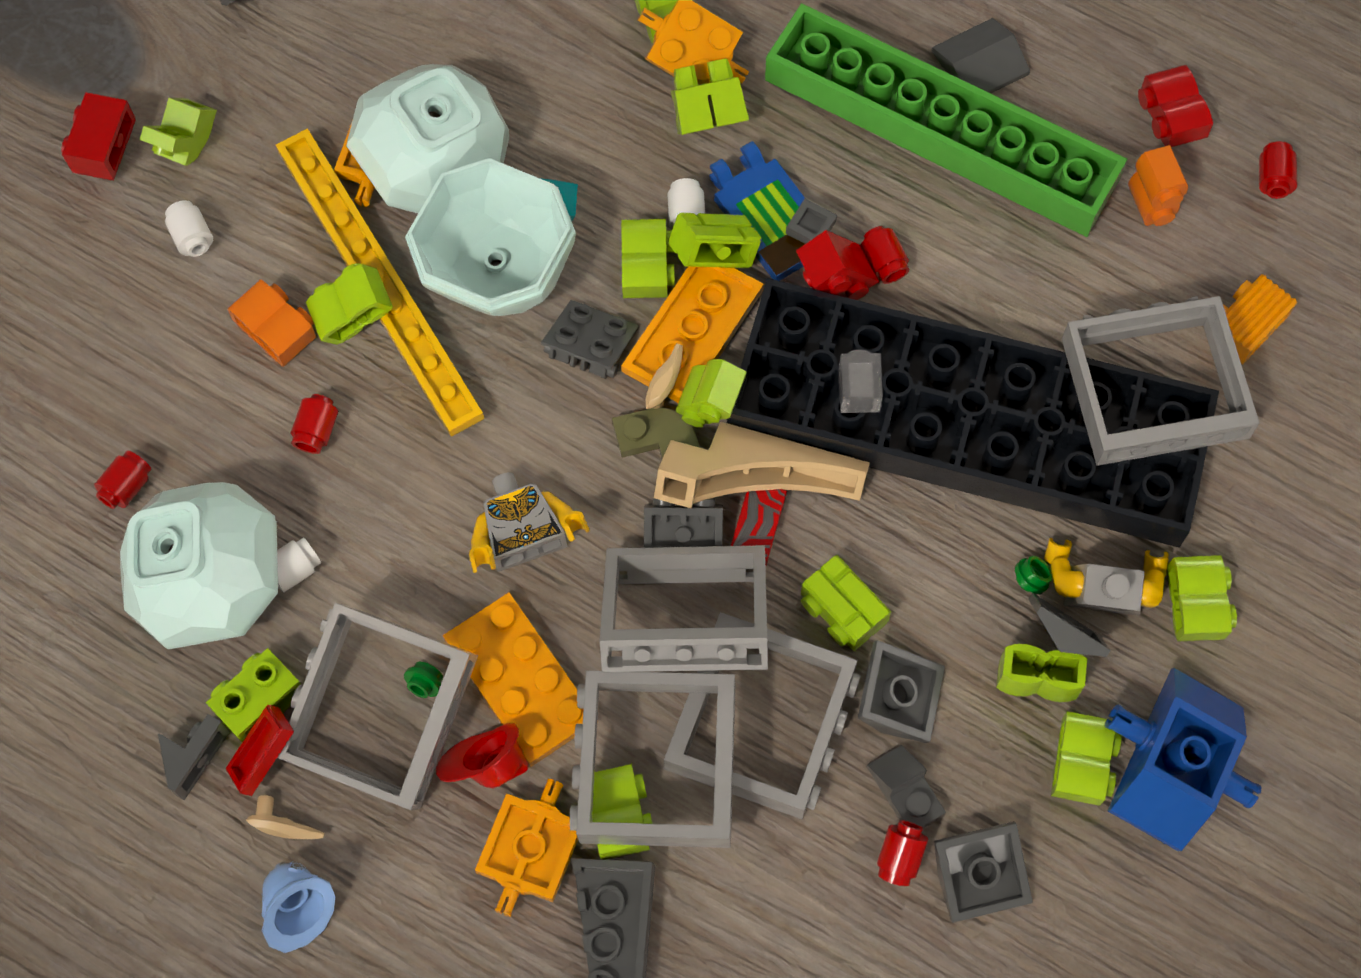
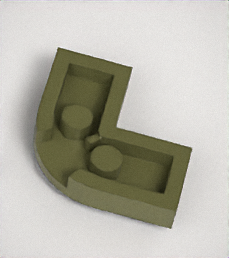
[612,408,700,459]

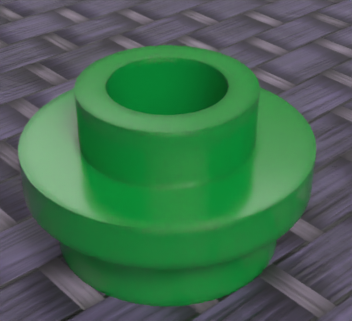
[1015,556,1053,594]
[404,661,443,698]

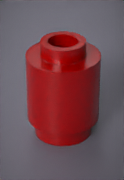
[1259,141,1297,199]
[860,226,910,284]
[290,394,339,454]
[94,450,152,509]
[877,820,929,886]

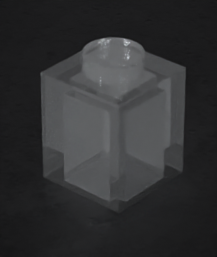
[838,350,883,413]

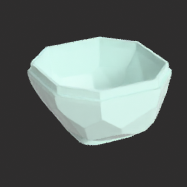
[346,64,509,213]
[405,158,576,316]
[120,482,278,649]

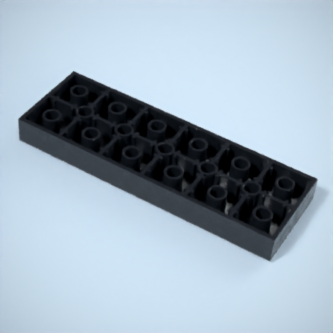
[727,278,1219,548]

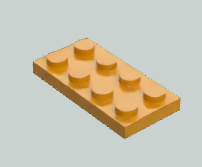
[621,267,764,403]
[442,592,598,767]

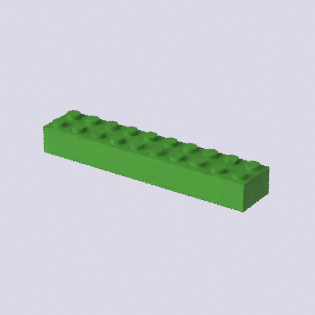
[765,3,1127,237]

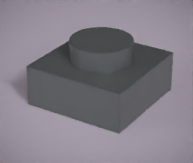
[786,198,837,244]

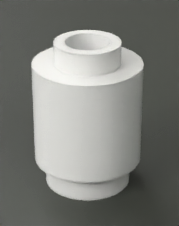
[667,178,705,230]
[165,200,213,257]
[277,537,321,593]

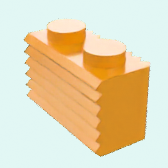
[1223,274,1297,365]

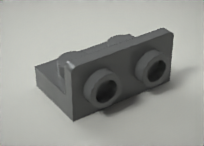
[644,497,723,548]

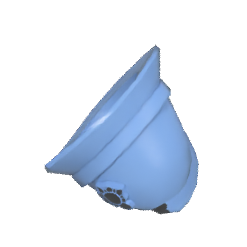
[262,862,336,953]

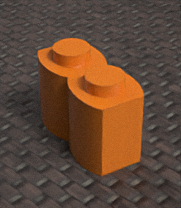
[1128,145,1188,226]
[228,279,316,367]

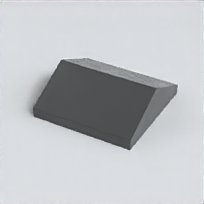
[932,18,1030,93]
[1028,593,1111,657]
[858,640,945,743]
[934,821,1033,923]

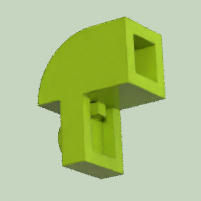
[140,98,217,166]

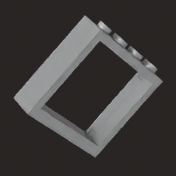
[1062,296,1260,465]
[599,545,768,672]
[277,603,478,810]
[664,612,861,819]
[570,671,736,848]

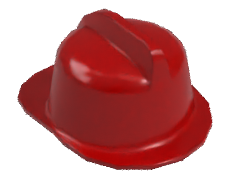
[436,723,529,789]

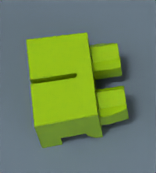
[671,58,749,135]

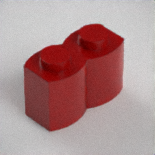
[1138,65,1213,147]

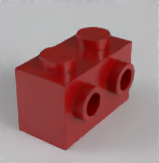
[61,92,136,181]
[796,230,879,300]

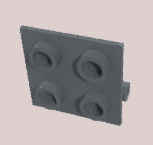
[541,300,639,379]

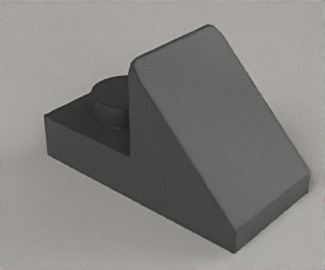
[158,714,230,800]
[866,745,946,828]

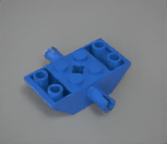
[1105,668,1262,852]

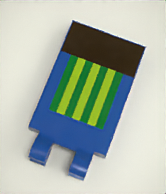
[709,141,831,281]

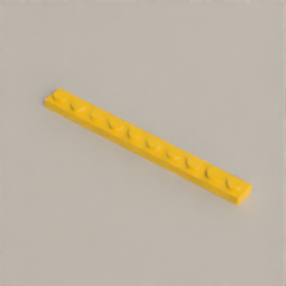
[276,128,484,437]

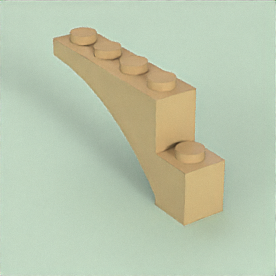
[654,422,870,508]

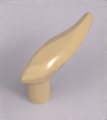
[646,343,683,409]
[246,795,324,839]

